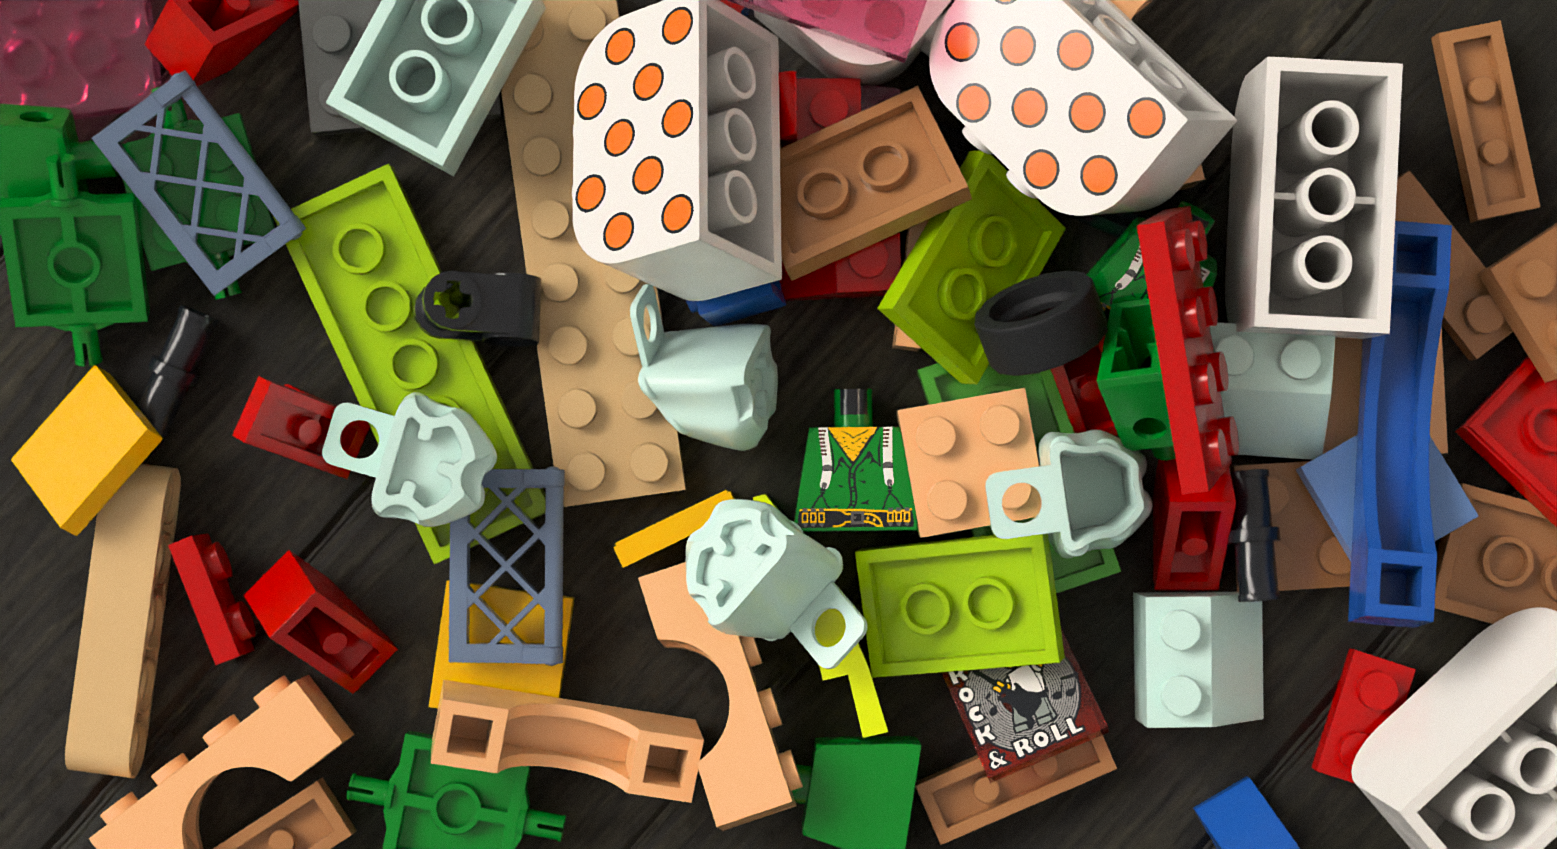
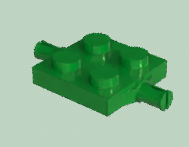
[122,86,276,300]
[0,153,150,367]
[347,730,567,849]

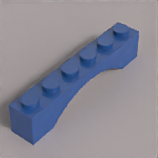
[1348,221,1452,628]

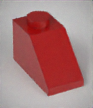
[144,0,299,87]
[780,233,901,301]
[1153,459,1236,590]
[244,550,398,694]

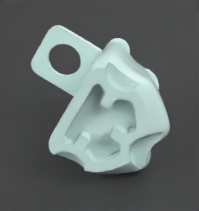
[630,284,778,451]
[322,392,497,527]
[985,430,1153,558]
[686,499,868,669]

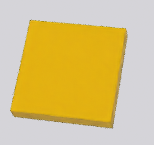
[11,365,163,536]
[429,580,575,709]

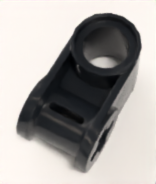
[413,271,541,347]

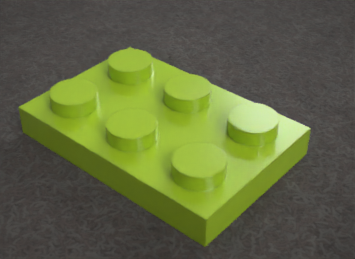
[877,150,1066,385]
[855,533,1065,678]

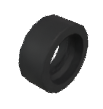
[974,271,1108,376]

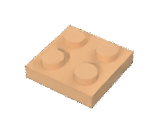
[897,388,1041,538]

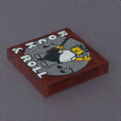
[941,629,1108,783]

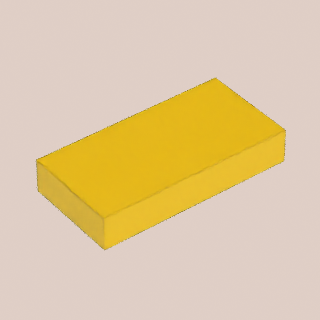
[613,490,735,568]

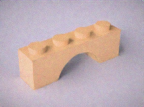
[638,562,803,831]
[89,675,354,849]
[431,680,704,803]

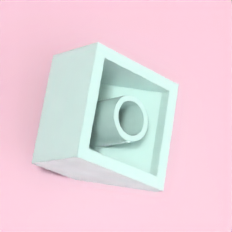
[1210,323,1335,460]
[1133,592,1264,728]

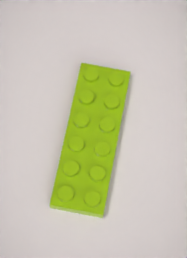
[273,163,546,565]

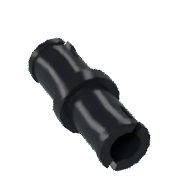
[138,305,219,437]
[1228,469,1281,602]

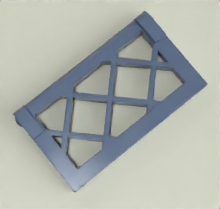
[91,70,307,296]
[449,466,565,666]

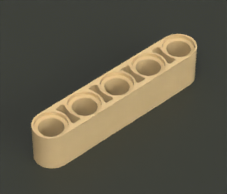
[65,464,181,778]

